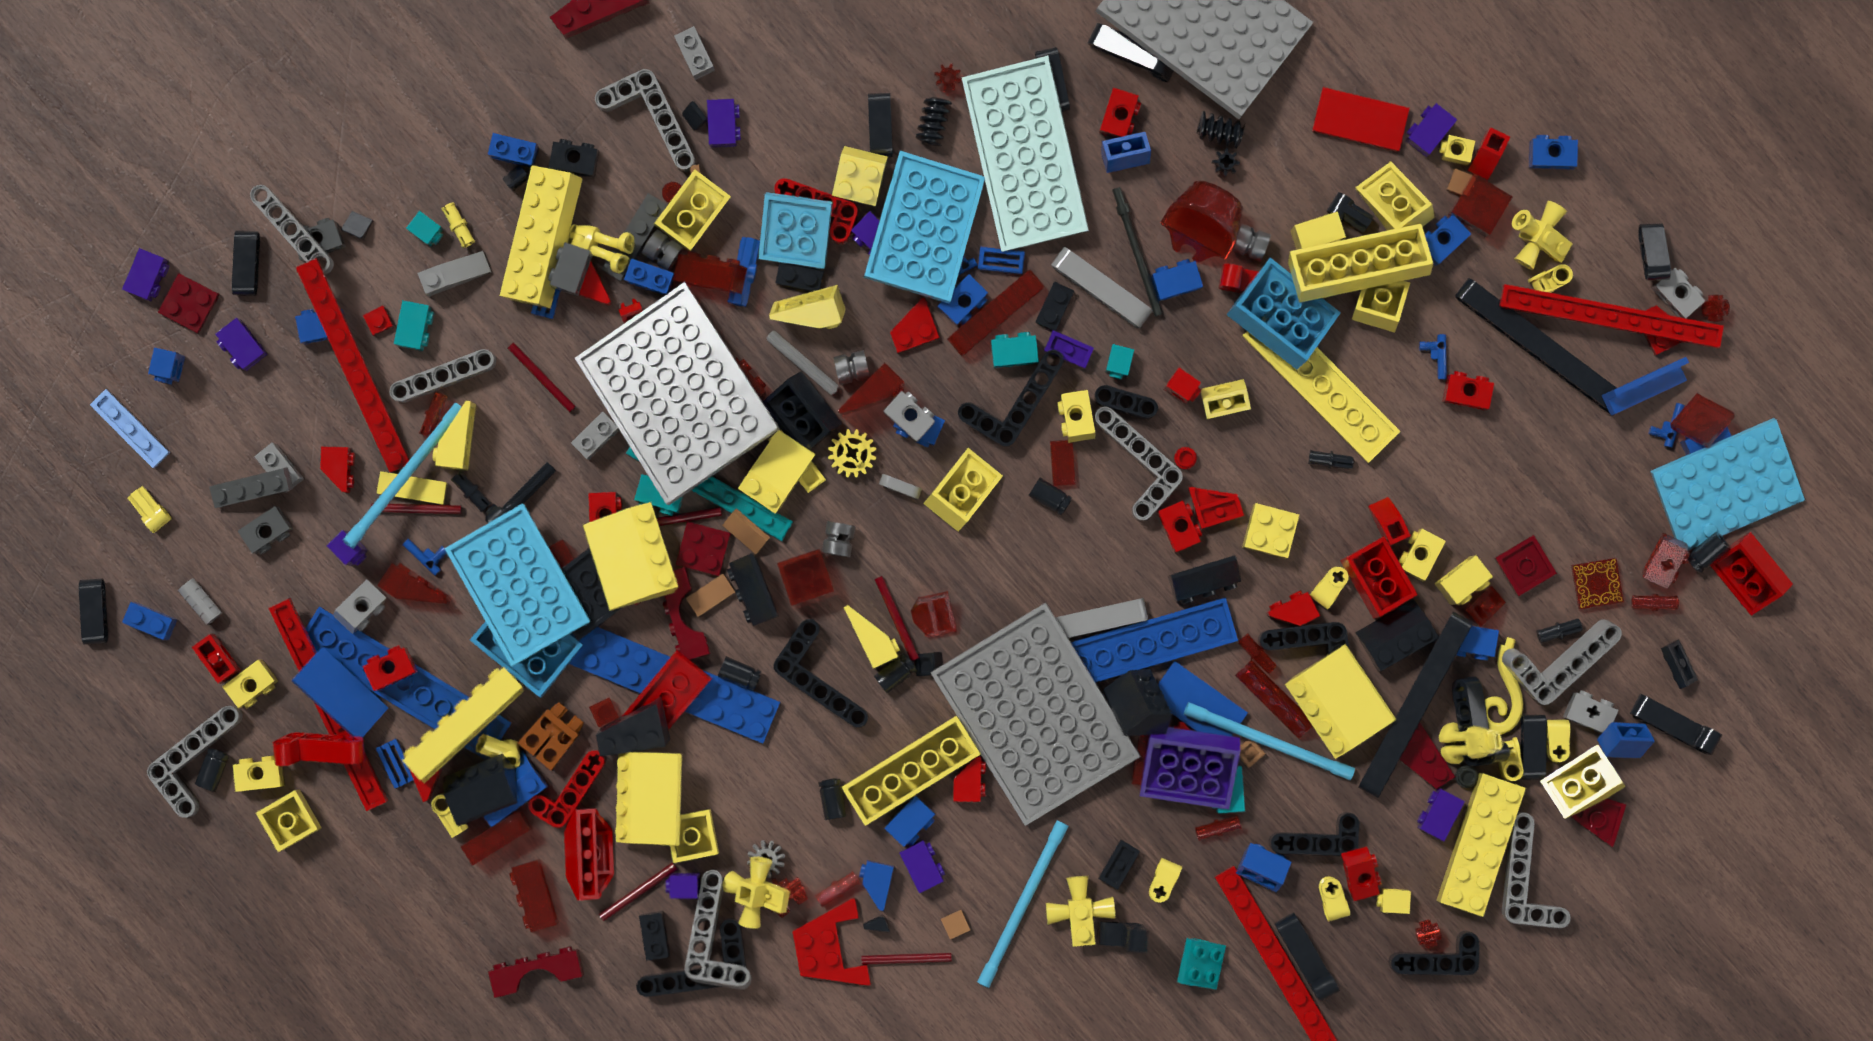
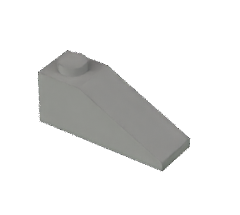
[418,251,491,297]

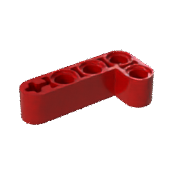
[774,178,858,245]
[1218,264,1259,293]
[273,732,365,766]
[528,750,606,828]

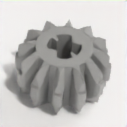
[747,840,785,878]

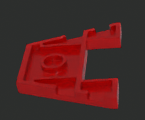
[792,898,871,985]

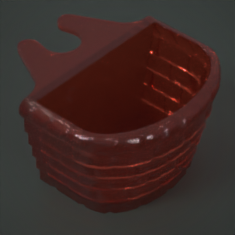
[1161,181,1243,263]

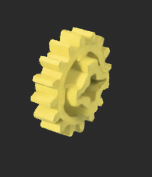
[828,429,876,478]

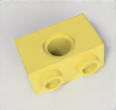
[1201,379,1251,419]
[1057,390,1095,443]
[1398,529,1446,581]
[222,659,278,709]
[233,756,284,792]

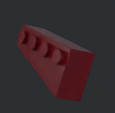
[550,0,650,39]

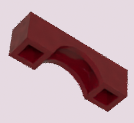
[662,567,711,660]
[488,946,584,998]

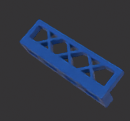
[1602,357,1689,415]

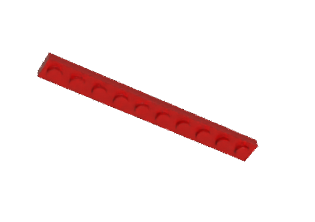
[295,258,410,472]
[1499,284,1724,349]
[268,598,388,811]
[1215,865,1337,1041]

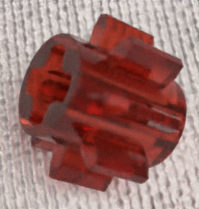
[934,63,962,92]
[1702,294,1730,322]
[1415,919,1442,948]

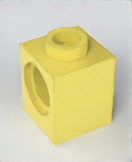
[1439,135,1475,165]
[1376,888,1411,914]

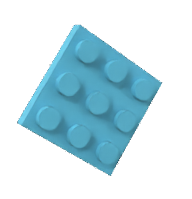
[758,192,833,269]

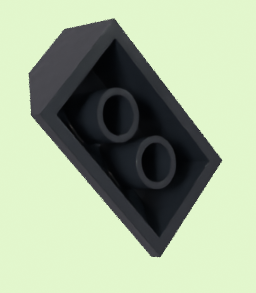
[762,371,843,450]
[727,553,779,626]
[1168,555,1241,604]
[1355,599,1439,671]
[1103,669,1172,736]
[443,754,517,826]

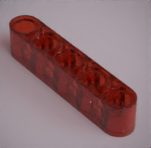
[947,269,1045,357]

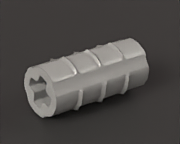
[178,579,222,625]

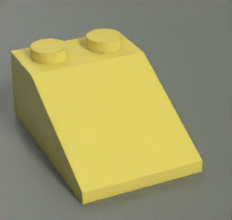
[1356,162,1435,231]
[653,170,731,251]
[769,285,846,329]
[433,401,476,471]
[738,430,816,513]
[923,448,1003,531]
[844,605,900,668]
[1541,745,1626,819]

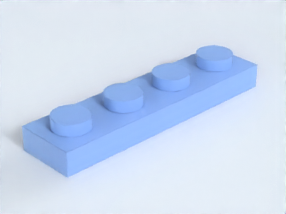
[90,389,170,469]

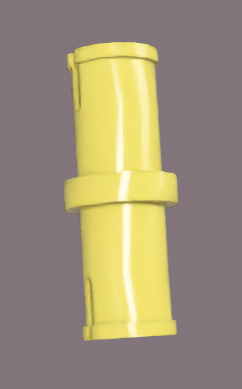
[442,202,475,248]

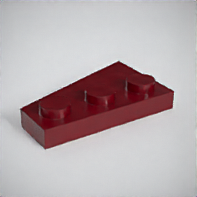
[1380,723,1455,789]
[1554,799,1626,847]

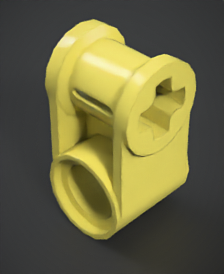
[1527,264,1573,293]
[1310,567,1349,610]
[1546,720,1570,763]
[1498,737,1523,781]
[1149,858,1182,902]
[1318,876,1350,922]

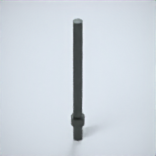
[1112,187,1163,317]

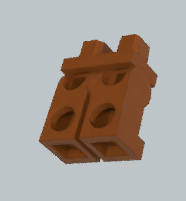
[518,702,584,771]

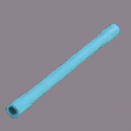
[343,403,462,548]
[1184,702,1355,780]
[977,820,1069,988]

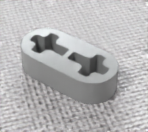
[879,474,922,499]

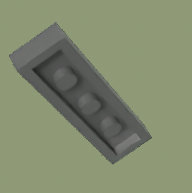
[602,193,667,281]
[209,467,294,508]

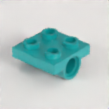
[1177,938,1226,990]

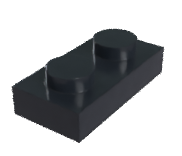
[775,262,824,292]
[1035,281,1074,331]
[1661,639,1698,689]
[1098,839,1140,890]

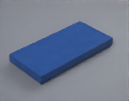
[291,647,388,738]
[1158,661,1248,736]

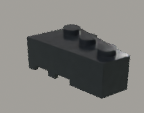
[596,696,670,757]

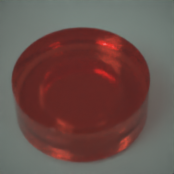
[662,182,682,204]

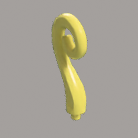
[1484,637,1524,735]

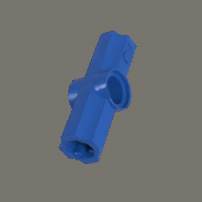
[728,237,760,307]

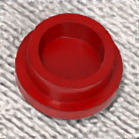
[1174,447,1197,469]

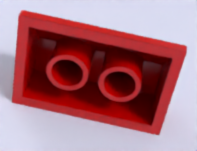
[1710,532,1793,616]
[1340,536,1418,619]

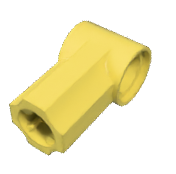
[128,486,172,533]
[476,734,520,768]
[432,793,469,838]

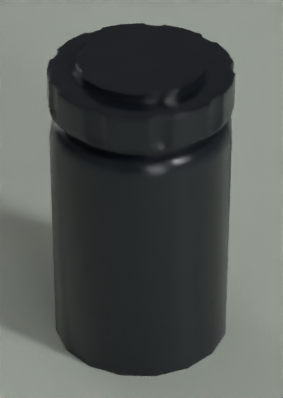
[1028,477,1072,516]
[1686,532,1731,573]
[874,653,917,693]
[718,656,761,692]
[195,748,230,792]
[818,778,847,820]

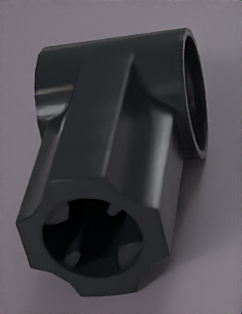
[1326,192,1374,233]

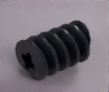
[915,97,952,146]
[1196,111,1245,149]

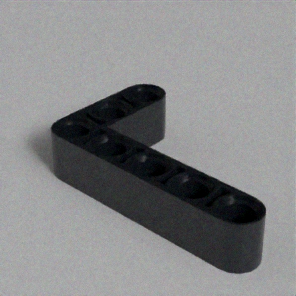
[958,349,1064,446]
[774,619,868,727]
[636,918,747,997]

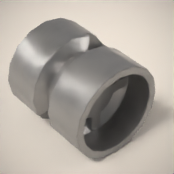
[1231,224,1271,262]
[642,230,684,271]
[833,350,870,385]
[822,521,856,557]

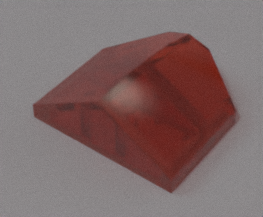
[911,591,957,638]

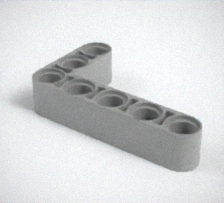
[595,69,695,172]
[1094,407,1183,521]
[1502,619,1622,705]
[147,706,243,818]
[1502,812,1570,928]
[685,870,752,990]

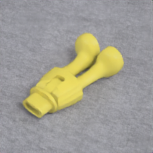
[567,224,635,273]
[1439,722,1502,764]

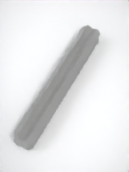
[766,331,839,395]

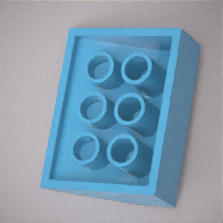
[1226,258,1341,370]
[470,621,583,698]

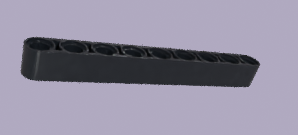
[1455,278,1616,416]
[1358,611,1474,798]

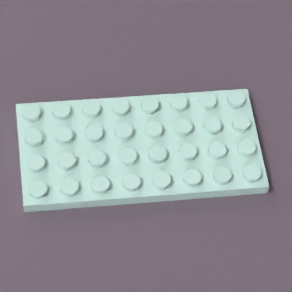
[962,56,1089,252]

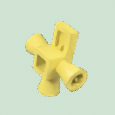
[1512,201,1572,270]
[722,857,790,928]
[1046,876,1115,946]

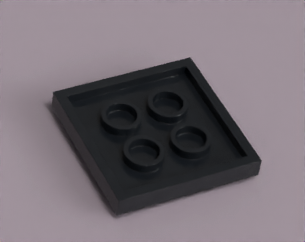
[561,548,623,641]

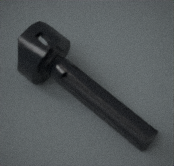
[485,462,556,523]

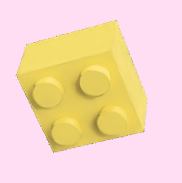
[832,146,888,206]
[1290,212,1346,250]
[1352,281,1410,333]
[1242,503,1299,559]
[1434,555,1493,606]
[256,789,322,852]
[670,809,719,863]

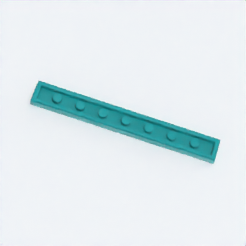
[626,447,793,541]

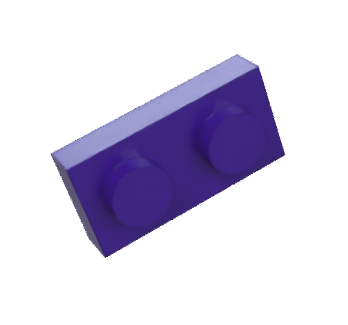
[1044,330,1094,368]

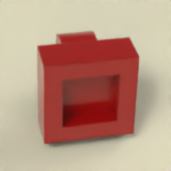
[619,299,643,324]

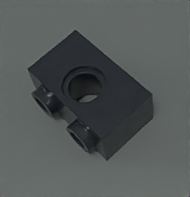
[549,139,599,178]
[639,911,670,961]

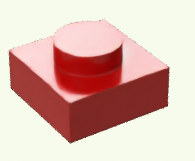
[363,305,394,336]

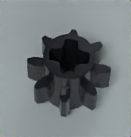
[1212,148,1240,177]

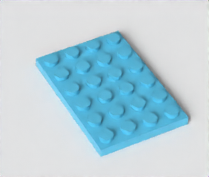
[863,151,985,303]
[1650,418,1805,553]
[445,504,591,667]

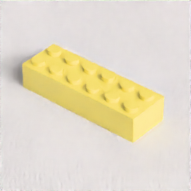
[500,165,583,309]
[1288,224,1433,303]
[402,667,524,783]
[841,715,980,826]
[1436,773,1526,917]

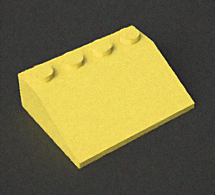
[583,502,678,611]
[1285,644,1396,759]
[615,752,682,845]

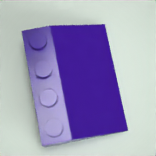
[1140,727,1240,809]

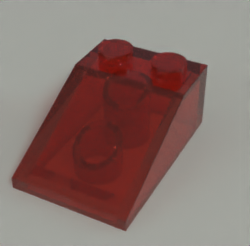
[837,363,904,417]

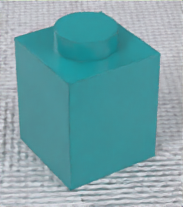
[406,210,444,247]
[1105,344,1134,380]

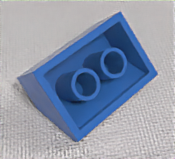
[483,750,549,827]

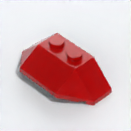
[564,808,614,901]

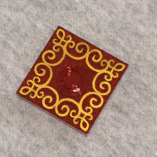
[1571,558,1624,609]

